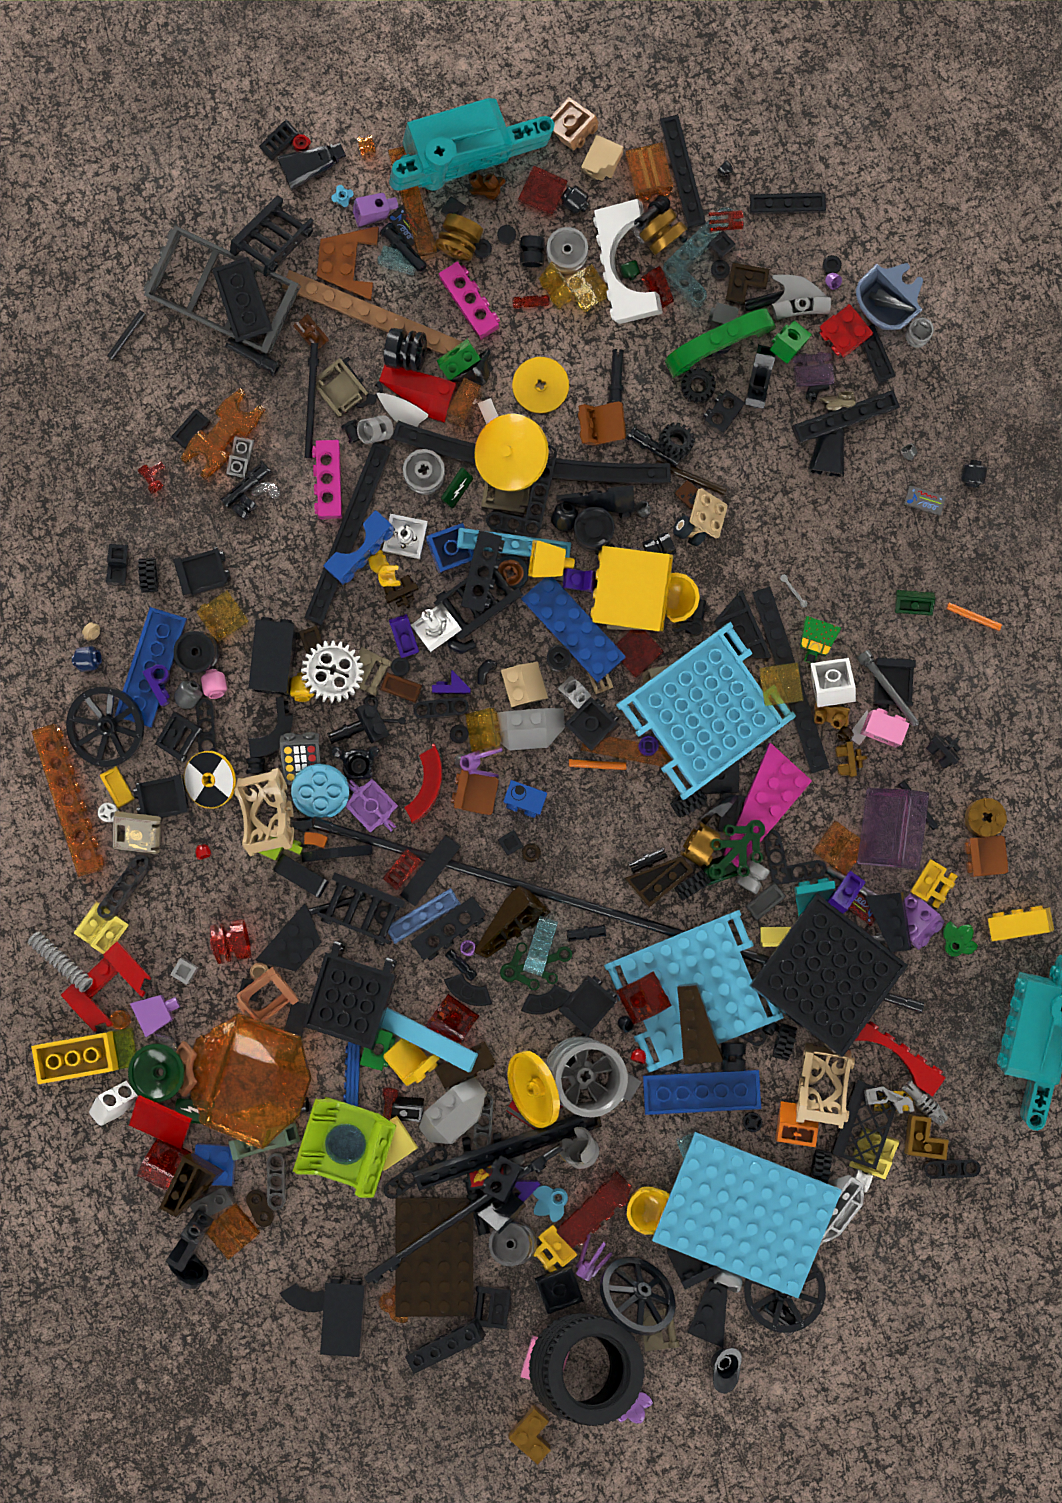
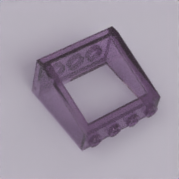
[857,788,929,870]

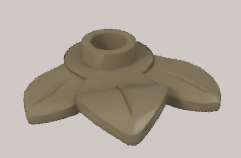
[820,391,856,410]

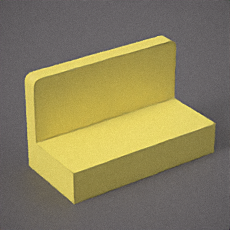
[760,927,791,947]

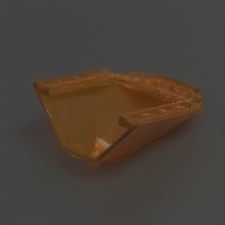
[190,1013,312,1149]

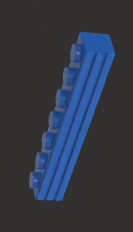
[343,1042,361,1107]

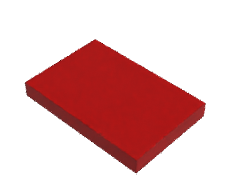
[129,1095,192,1149]

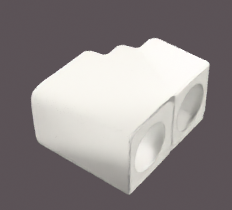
[89,1081,137,1126]

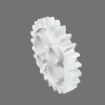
[301,640,364,703]

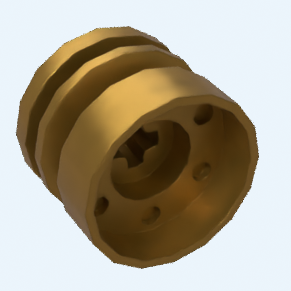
[435,213,483,261]

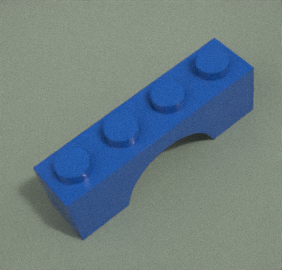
[323,510,395,585]

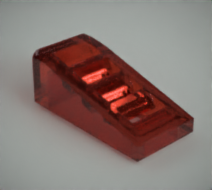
[641,266,674,309]
[382,849,421,891]

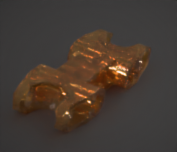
[180,388,266,480]

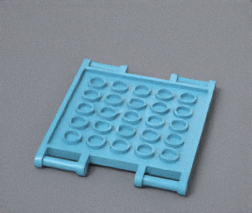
[616,622,796,800]
[604,910,784,1073]

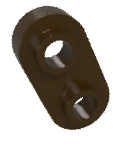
[246,1189,274,1227]

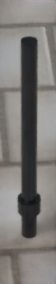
[304,343,319,458]

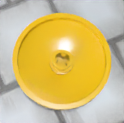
[475,414,549,491]
[507,1051,560,1128]

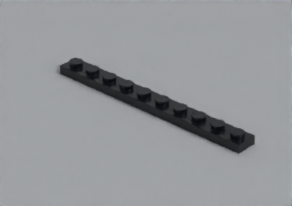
[304,442,392,625]
[752,587,830,774]
[413,1115,602,1191]

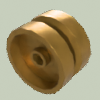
[639,208,687,255]

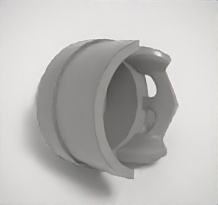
[559,1127,600,1169]

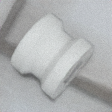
[98,803,119,822]
[854,1169,873,1193]

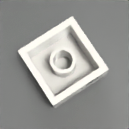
[811,658,856,707]

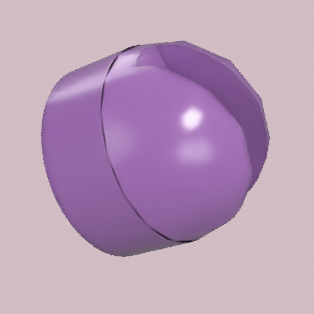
[825,273,842,290]
[460,940,476,956]

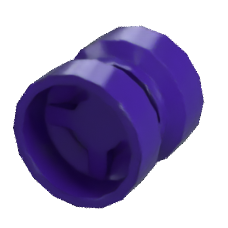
[638,736,658,756]

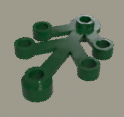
[707,820,765,879]
[500,936,572,990]

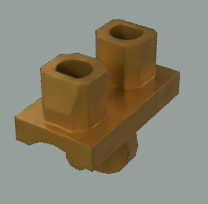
[814,703,850,729]
[835,741,868,777]

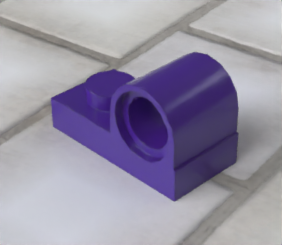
[389,614,419,658]
[142,664,170,707]
[827,871,865,914]

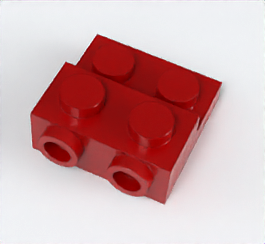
[819,304,874,358]

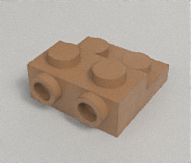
[550,97,599,151]

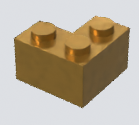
[904,1114,949,1160]
[508,1404,551,1465]

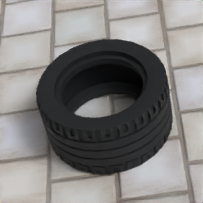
[529,1313,645,1426]

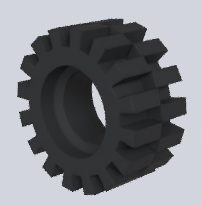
[681,367,716,404]
[658,422,695,460]
[138,557,158,593]
[670,788,707,818]
[674,869,711,901]
[772,1023,797,1061]
[810,1149,832,1184]

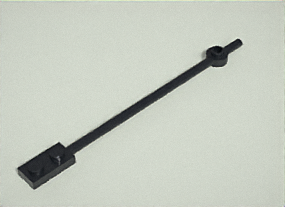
[364,1144,563,1284]

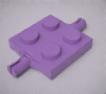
[346,779,399,833]

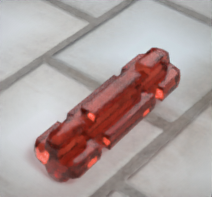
[512,295,550,308]

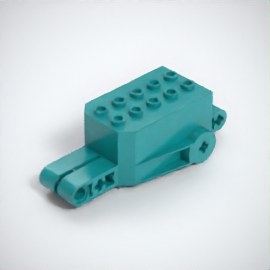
[389,98,555,191]
[997,954,1062,1131]

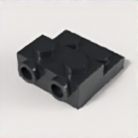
[565,697,620,751]

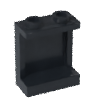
[173,547,231,598]
[873,658,916,710]
[133,774,190,818]
[558,975,618,1036]
[165,1210,214,1272]

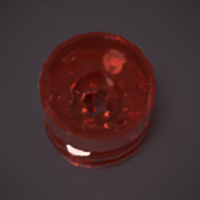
[209,919,251,964]

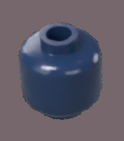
[72,646,102,672]

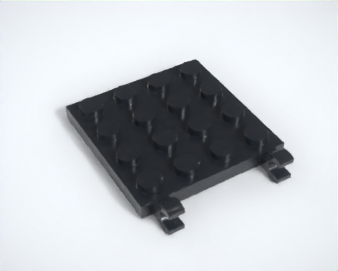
[302,941,397,1050]

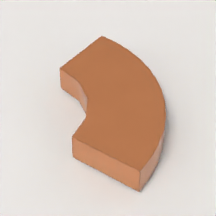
[176,1041,197,1097]

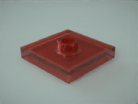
[518,165,568,216]
[615,630,664,677]

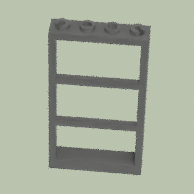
[143,226,301,355]

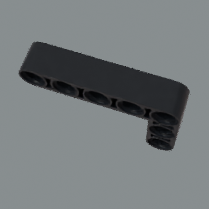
[486,444,557,537]

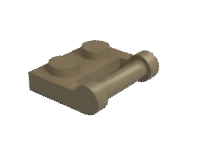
[346,647,392,696]
[643,1307,680,1352]

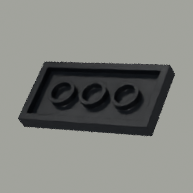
[212,257,273,343]

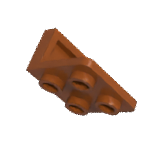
[578,401,626,446]
[451,770,499,815]
[964,835,1008,877]

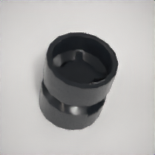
[520,235,545,268]
[642,531,677,555]
[546,645,571,672]
[721,1042,746,1071]

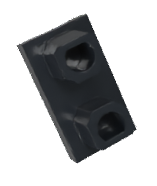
[926,733,961,769]

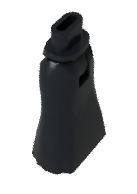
[277,143,346,191]
[807,410,845,478]

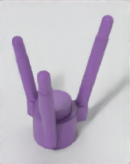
[460,748,503,778]
[576,1234,612,1281]

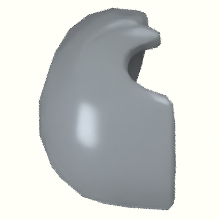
[713,1269,742,1293]

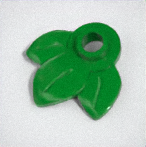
[943,921,978,957]

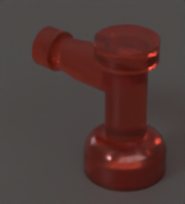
[138,461,165,494]

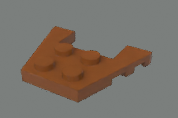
[317,227,379,301]

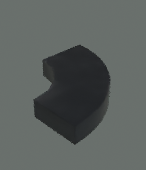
[444,974,492,1006]
[521,985,572,1015]
[279,1282,325,1312]

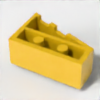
[988,906,1054,941]

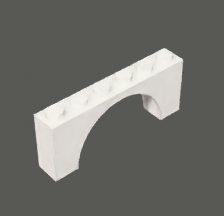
[593,199,663,324]

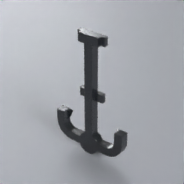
[342,357,383,408]

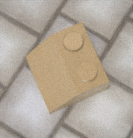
[501,662,548,709]

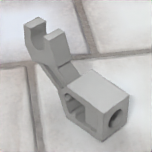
[864,1086,914,1114]

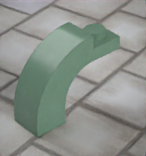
[228,1123,300,1161]

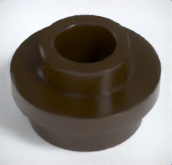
[836,726,854,742]
[522,843,541,862]

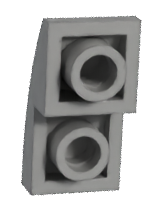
[226,436,254,478]

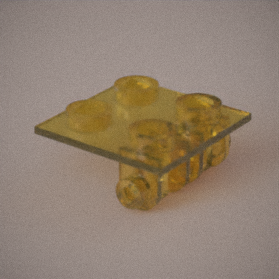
[538,261,573,310]
[564,264,609,312]
[196,590,249,642]
[759,663,803,706]
[465,708,502,752]

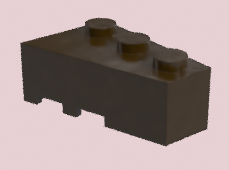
[624,856,694,908]
[434,1040,497,1089]
[159,1152,224,1218]

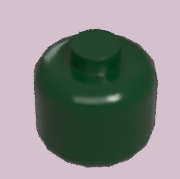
[620,260,640,281]

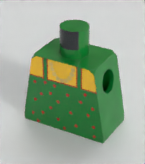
[800,616,841,664]

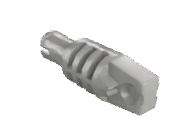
[902,1080,948,1126]

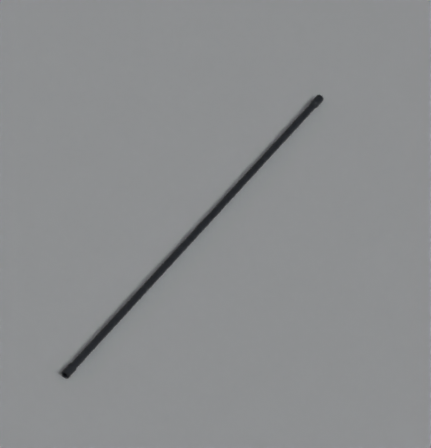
[313,818,924,1013]

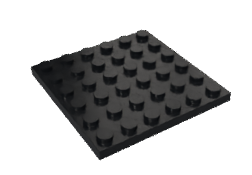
[749,894,908,1058]

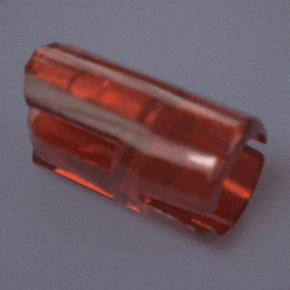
[708,210,744,232]

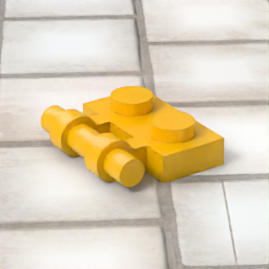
[910,859,958,909]
[534,1224,578,1272]

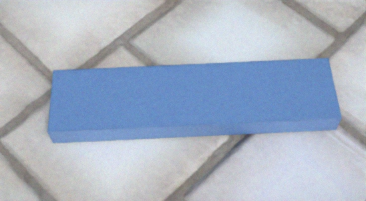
[388,888,461,944]

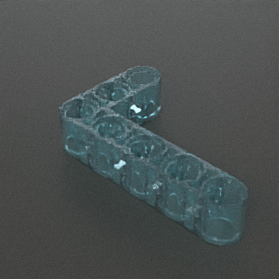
[662,207,734,307]
[523,916,558,977]

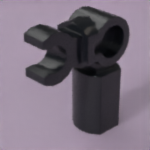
[672,599,707,636]

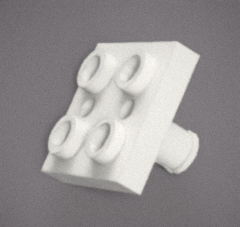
[382,514,428,559]
[411,603,462,652]

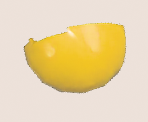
[666,573,700,622]
[627,1187,670,1235]

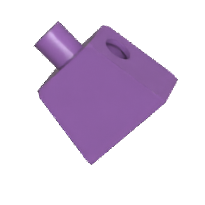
[352,193,398,228]
[130,994,180,1037]

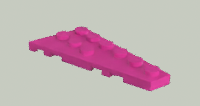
[723,743,812,867]

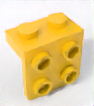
[383,1038,440,1086]

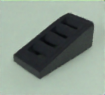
[259,119,299,161]

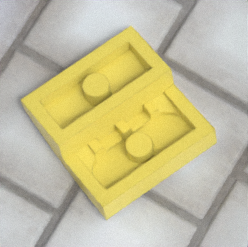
[74,901,129,954]
[363,1116,418,1171]
[849,1127,899,1179]

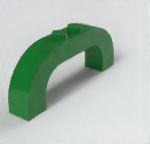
[665,308,776,378]

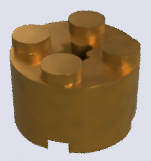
[964,798,1007,837]
[680,822,723,867]

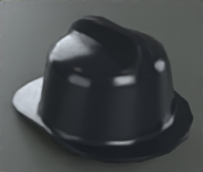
[168,1254,209,1291]
[711,1348,742,1394]

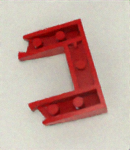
[61,942,151,1032]

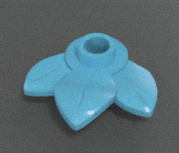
[532,1186,568,1223]

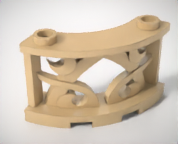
[234,768,294,856]
[796,1042,855,1129]

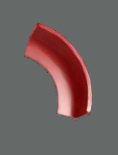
[404,744,443,824]

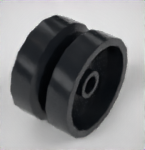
[173,631,221,673]

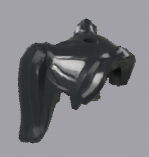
[332,746,381,780]

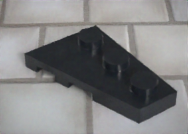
[865,892,912,952]
[687,1279,728,1348]

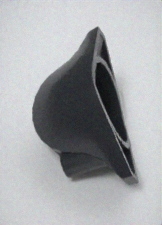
[450,349,494,388]

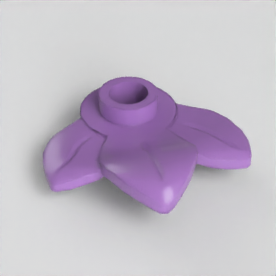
[618,1392,653,1424]

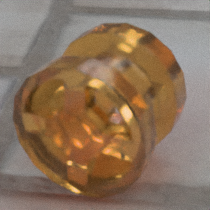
[357,134,376,156]
[110,1010,131,1030]

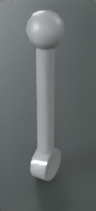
[780,574,808,608]

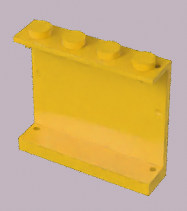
[590,546,673,631]

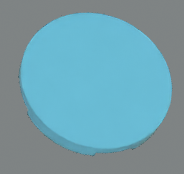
[291,764,349,818]

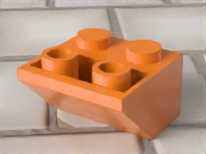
[775,1101,819,1147]

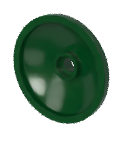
[128,1044,185,1102]

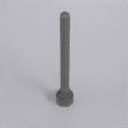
[857,650,919,727]

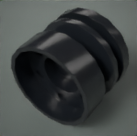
[384,328,427,372]

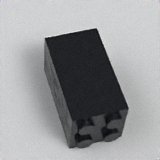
[248,617,298,696]
[320,1275,367,1357]

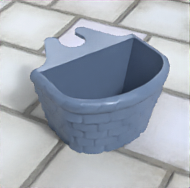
[856,263,923,330]

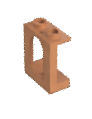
[236,966,299,1029]

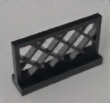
[831,1080,896,1170]

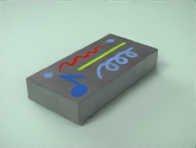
[903,486,946,516]

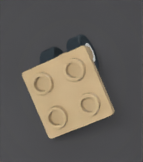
[673,488,727,546]

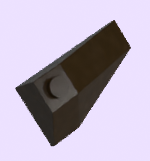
[474,886,551,958]

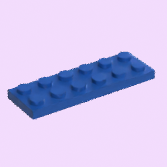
[521,577,626,683]
[114,607,187,728]
[643,1070,761,1115]

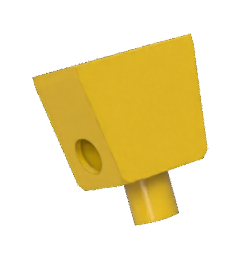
[528,540,575,577]

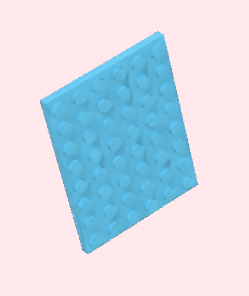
[652,1132,842,1298]

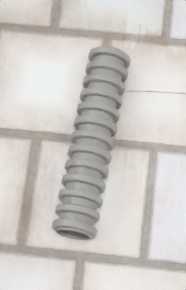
[28,931,93,992]

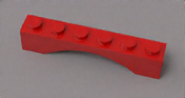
[855,1021,946,1097]

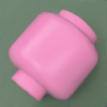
[201,669,227,699]

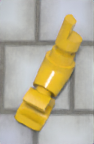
[365,534,401,587]

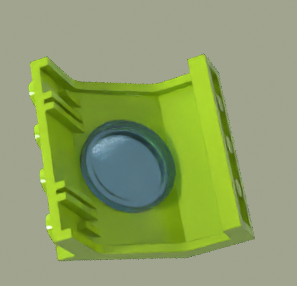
[293,1096,397,1198]

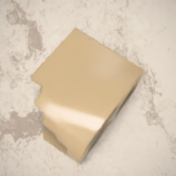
[581,135,624,181]

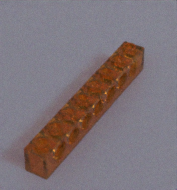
[31,724,104,877]

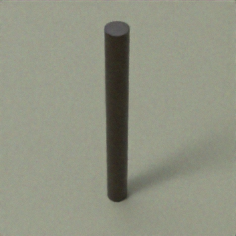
[656,460,727,495]

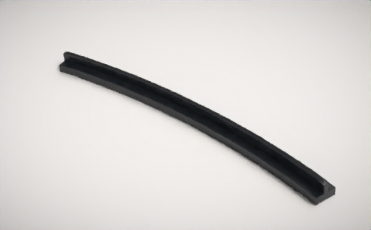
[392,420,671,484]

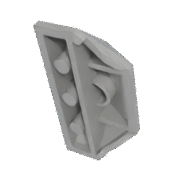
[487,708,565,751]
[419,1077,487,1144]
[820,1175,865,1246]

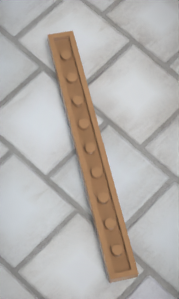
[282,270,463,355]

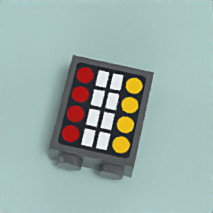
[280,732,321,785]

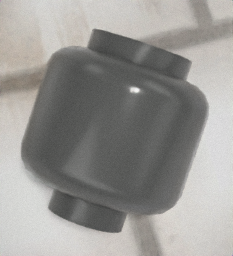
[174,680,202,709]

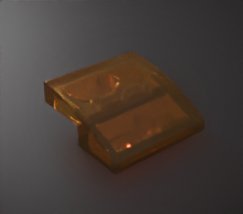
[812,821,868,875]
[207,1203,260,1260]

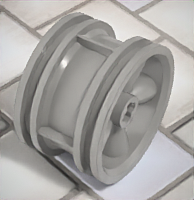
[545,1036,628,1117]

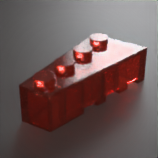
[556,1171,632,1249]

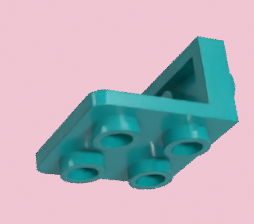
[794,878,835,916]

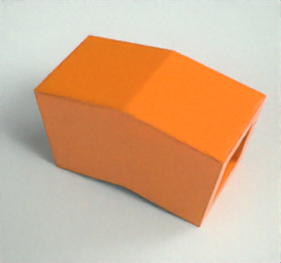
[304,832,329,848]

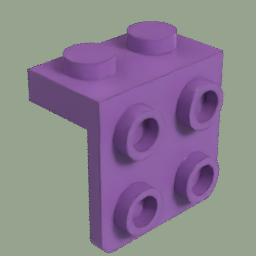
[904,893,945,950]

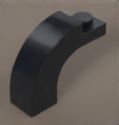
[745,344,776,409]
[248,697,295,758]

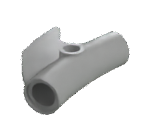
[771,275,831,320]

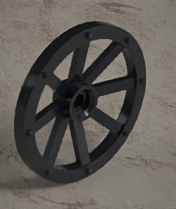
[66,686,144,767]
[600,1257,676,1335]
[744,1262,826,1333]

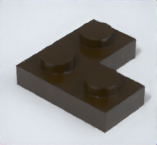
[725,262,770,304]

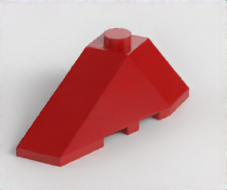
[379,364,457,423]

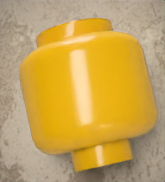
[290,672,315,702]

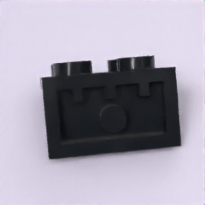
[667,1249,720,1290]

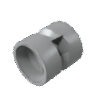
[905,317,934,348]
[357,416,393,444]
[735,859,770,894]

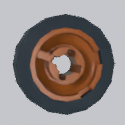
[493,555,528,590]

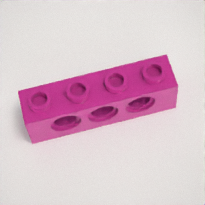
[438,261,500,340]
[312,440,343,519]

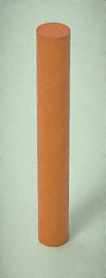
[946,602,1002,631]
[569,759,627,770]

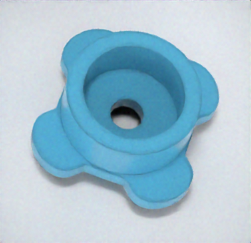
[331,185,354,207]

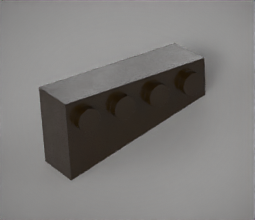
[677,983,724,1065]

